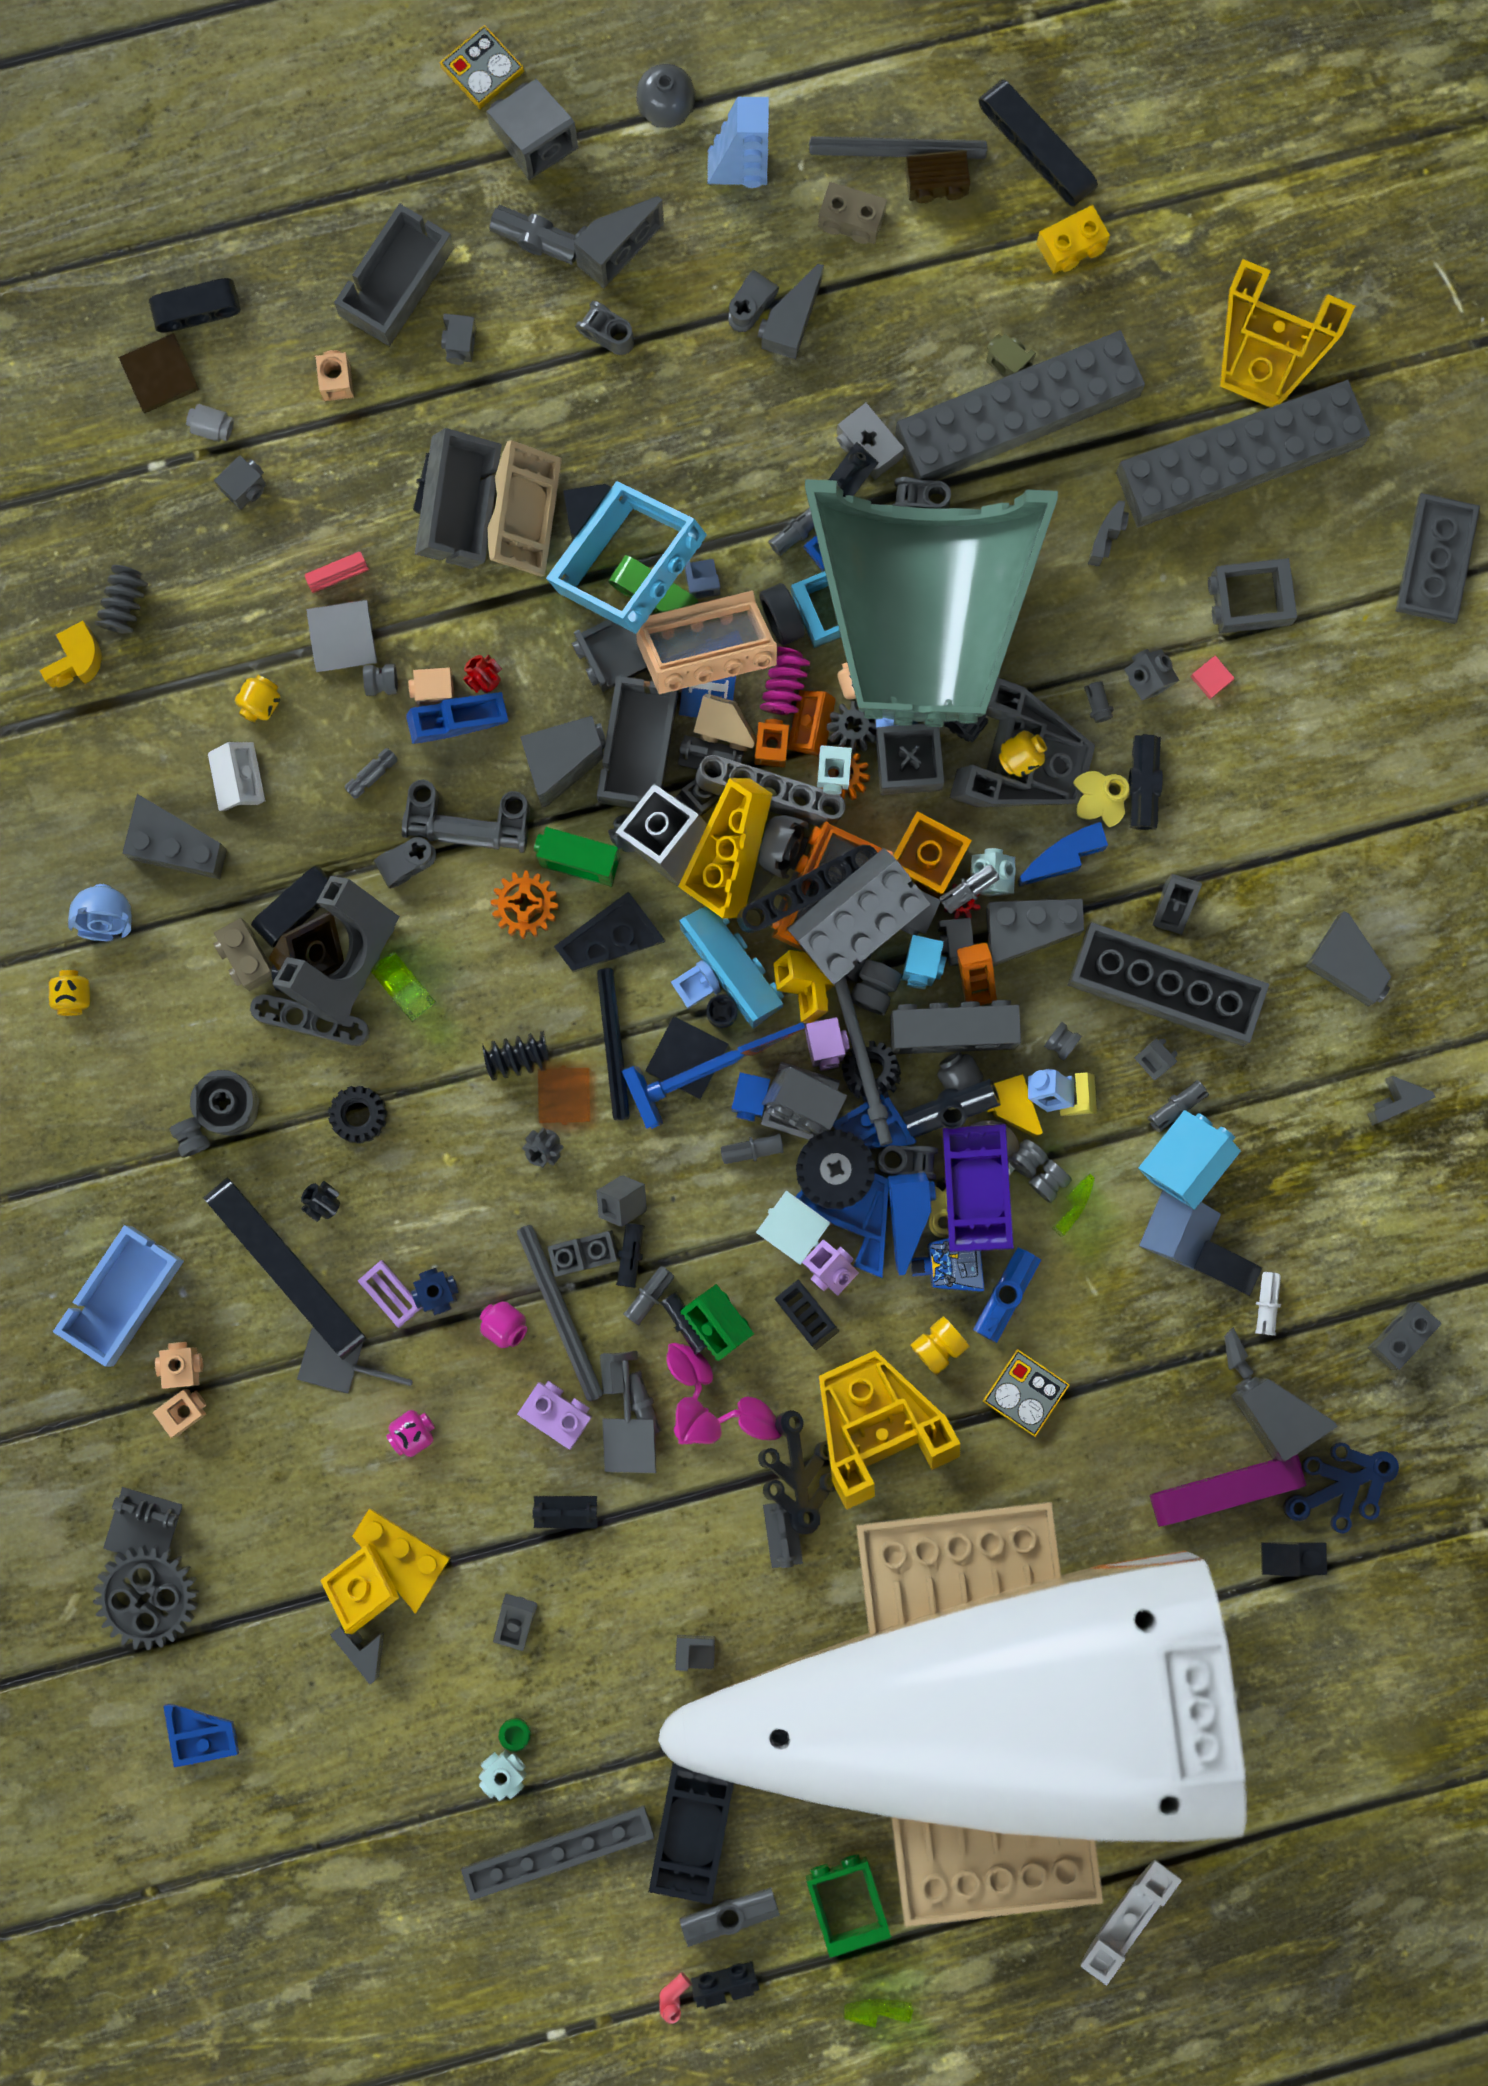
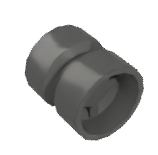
[850,959,902,1016]

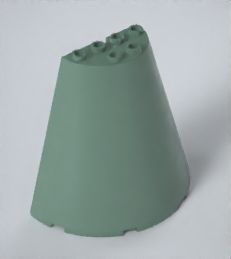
[805,479,1058,727]

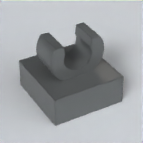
[1134,1038,1177,1081]

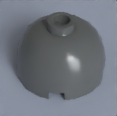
[636,63,696,128]
[757,815,809,879]

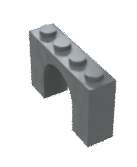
[272,876,400,1025]

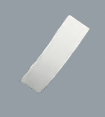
[1080,1860,1182,1985]

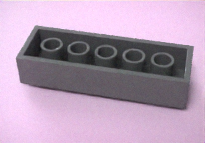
[1067,922,1269,1047]

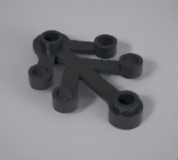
[758,1410,836,1535]

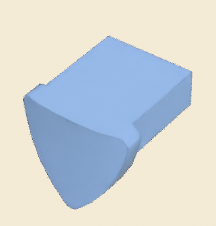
[671,960,721,1009]

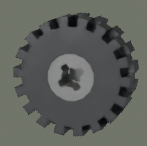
[796,1130,875,1210]

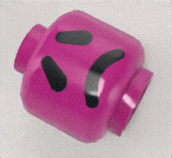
[386,1410,435,1457]

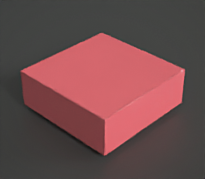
[1190,655,1235,699]

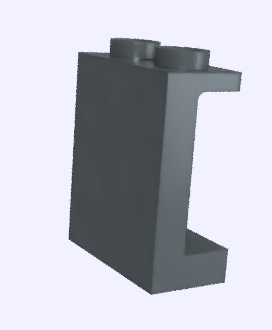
[572,620,668,692]

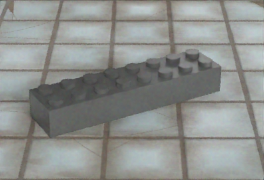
[895,330,1145,481]
[1116,380,1370,528]

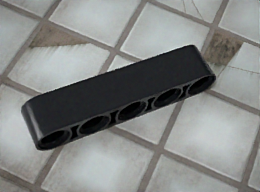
[978,79,1098,207]
[737,845,878,933]

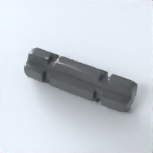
[345,748,398,799]

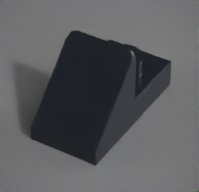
[1261,1542,1327,1577]

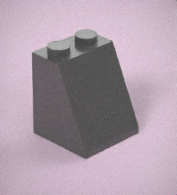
[486,79,578,180]
[520,716,606,808]
[615,784,707,886]
[1231,1377,1338,1462]

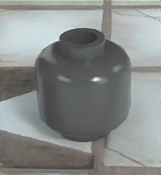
[937,1052,984,1090]

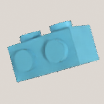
[901,935,946,989]

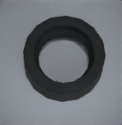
[759,583,805,646]

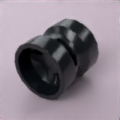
[706,994,738,1029]

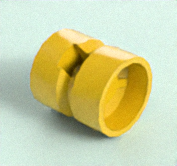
[910,1316,970,1376]

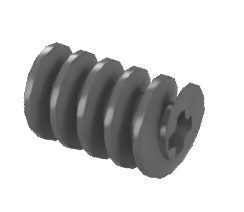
[94,565,148,633]

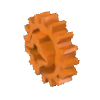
[491,870,559,939]

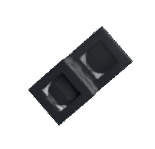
[1193,1240,1262,1296]

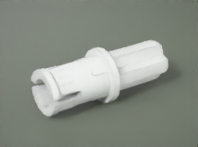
[1255,1272,1281,1335]

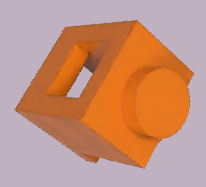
[755,719,789,768]

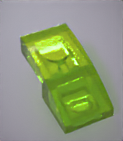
[1052,1174,1095,1237]
[843,1999,913,2028]

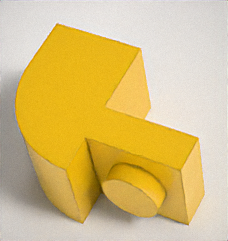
[39,620,102,688]
[773,950,835,1023]

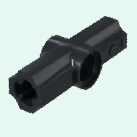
[1128,734,1163,831]
[903,1079,1001,1138]

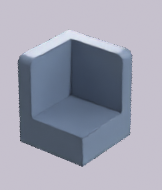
[684,559,720,599]

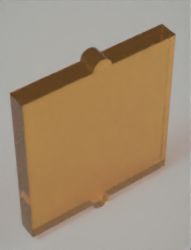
[538,1065,590,1126]

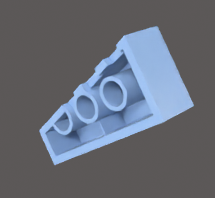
[708,97,769,188]

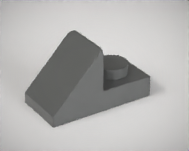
[1367,1076,1436,1125]
[493,1594,537,1651]
[330,1625,384,1684]

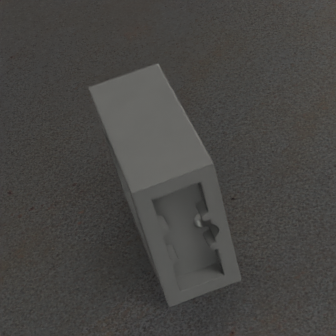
[1208,558,1297,634]

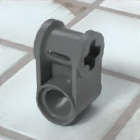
[728,270,779,332]
[575,301,634,355]
[892,477,951,509]
[374,837,436,889]
[877,1145,938,1180]

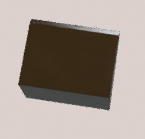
[269,912,344,975]

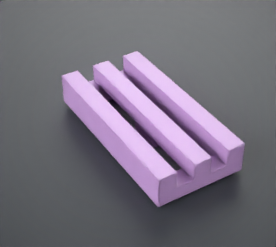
[358,1260,423,1328]

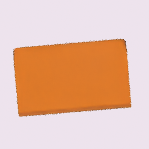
[787,690,836,756]

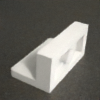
[208,742,265,811]

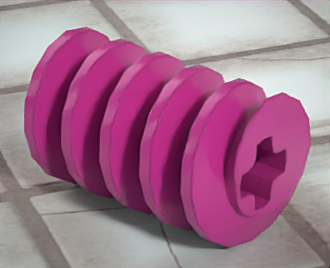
[760,647,810,715]

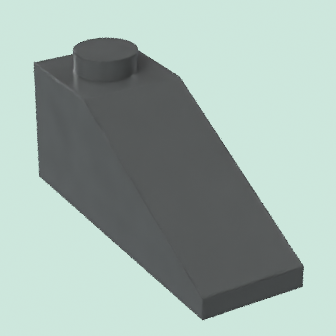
[758,264,824,360]

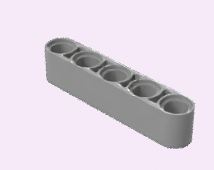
[695,755,845,827]

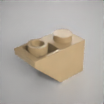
[694,693,757,751]

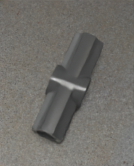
[489,204,576,265]
[679,1887,780,1947]

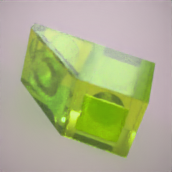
[371,952,436,1022]

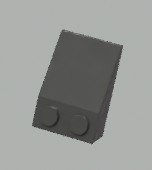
[574,196,664,288]

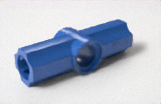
[973,1247,1041,1343]

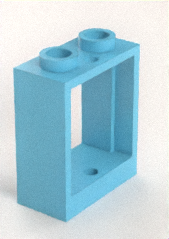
[791,571,841,648]

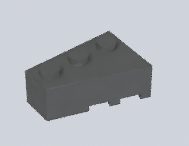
[123,794,227,879]

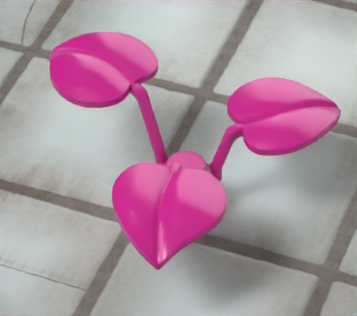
[666,1343,782,1444]

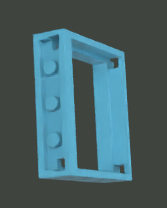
[546,481,707,634]

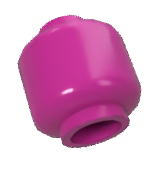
[480,1302,527,1348]

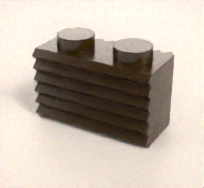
[905,150,970,203]

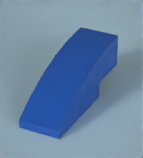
[406,692,508,744]
[1018,822,1108,887]

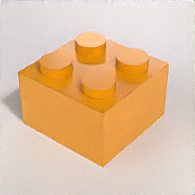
[893,811,972,899]

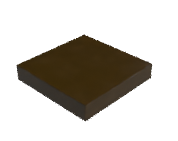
[118,333,200,414]

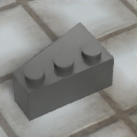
[986,899,1084,967]

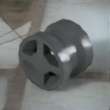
[1044,1022,1082,1061]
[1008,1139,1048,1179]

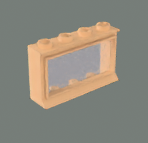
[636,590,777,694]

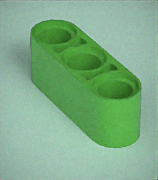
[608,555,699,628]

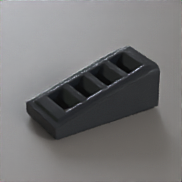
[774,1279,840,1350]

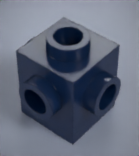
[411,1268,459,1316]

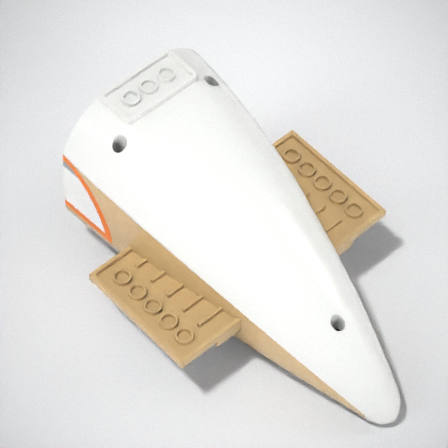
[659,1502,1246,1927]

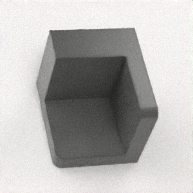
[596,1176,647,1227]
[675,1635,715,1671]

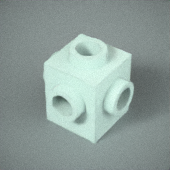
[970,848,1016,896]
[479,1750,527,1801]

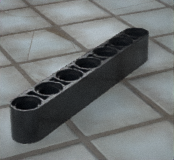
[203,1177,367,1360]

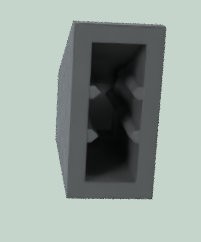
[1305,911,1391,1007]

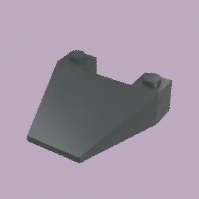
[949,677,1095,807]

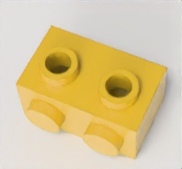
[1036,205,1110,274]

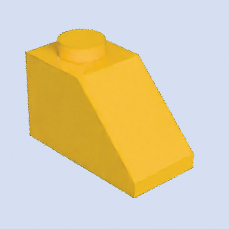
[987,1074,1043,1137]

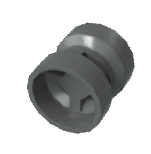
[363,664,398,696]
[169,1117,210,1158]
[1028,1159,1072,1203]

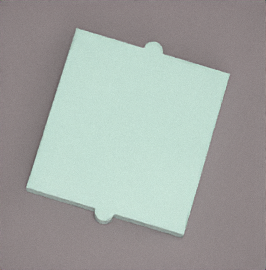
[756,1191,830,1265]

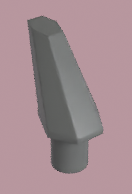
[1224,1327,1254,1379]

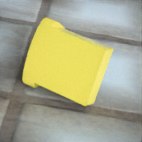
[1060,1072,1097,1116]

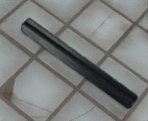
[597,968,630,1121]

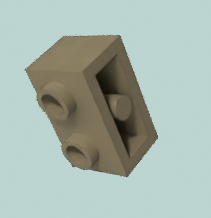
[818,182,887,244]
[213,918,272,991]

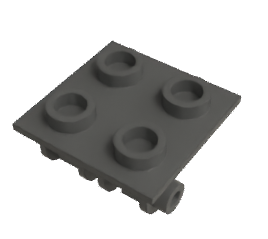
[103,1487,183,1555]

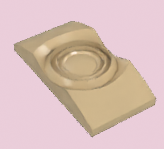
[488,440,562,577]

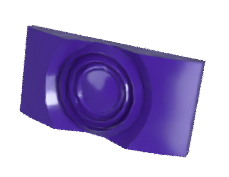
[943,1124,1013,1253]

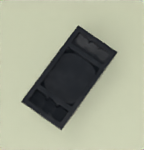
[648,1762,734,1904]

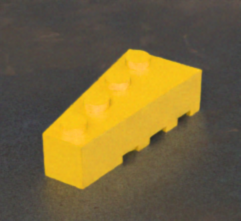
[678,778,773,919]

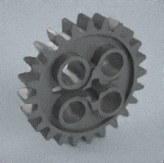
[93,1544,199,1650]

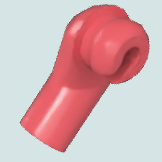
[659,1972,692,2024]

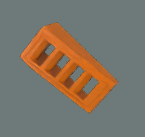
[957,943,997,1006]

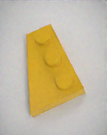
[352,1508,450,1614]

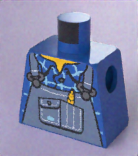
[911,1238,984,1292]

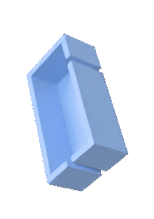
[53,1225,184,1367]

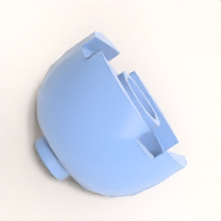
[68,884,132,941]

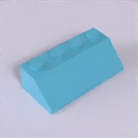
[679,906,784,1029]

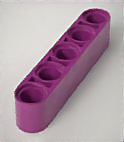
[1149,1454,1307,1527]

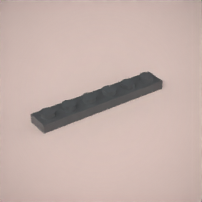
[461,1805,655,1901]

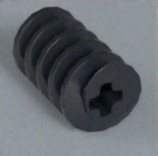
[482,1031,550,1081]

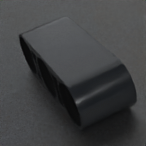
[149,278,241,333]
[251,865,329,948]

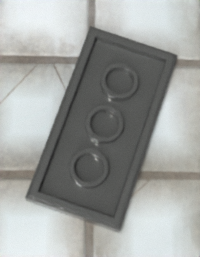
[1395,493,1480,624]

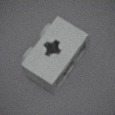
[836,403,905,480]

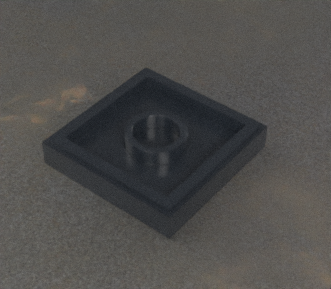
[645,1016,729,1100]

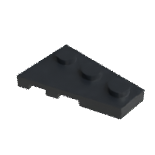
[554,892,666,973]

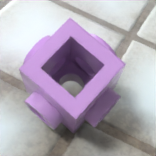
[802,1239,859,1296]

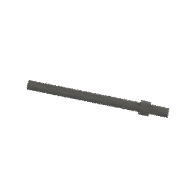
[835,976,892,1146]

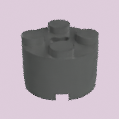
[190,1070,259,1136]

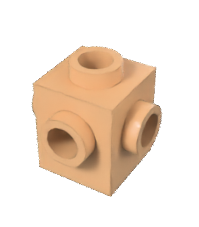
[155,1342,203,1389]

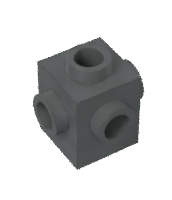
[1124,649,1180,701]

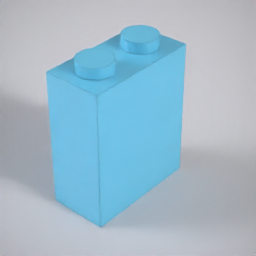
[1139,1110,1241,1210]

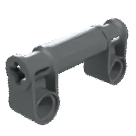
[402,779,530,853]

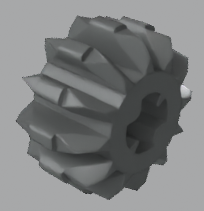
[827,701,877,754]

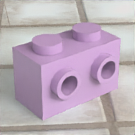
[805,1017,849,1071]
[517,1381,592,1450]

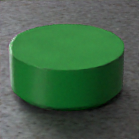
[498,1718,531,1752]

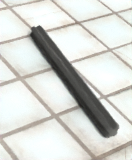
[809,136,987,159]
[517,1225,603,1401]

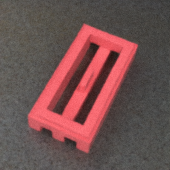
[304,552,369,593]

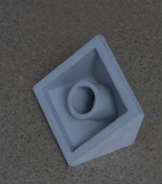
[1139,1190,1221,1271]

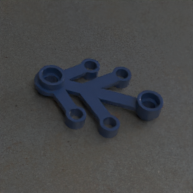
[1283,1442,1399,1533]

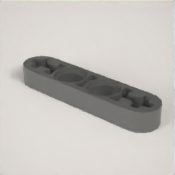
[250,994,370,1046]

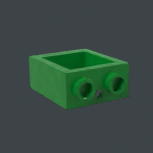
[534,827,621,887]
[806,1854,891,1958]

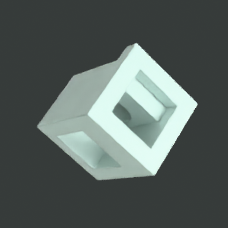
[817,745,852,795]

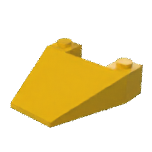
[1220,259,1355,408]
[819,1350,961,1510]

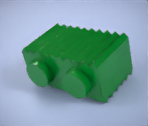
[681,1283,754,1361]

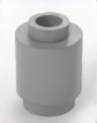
[186,404,234,442]

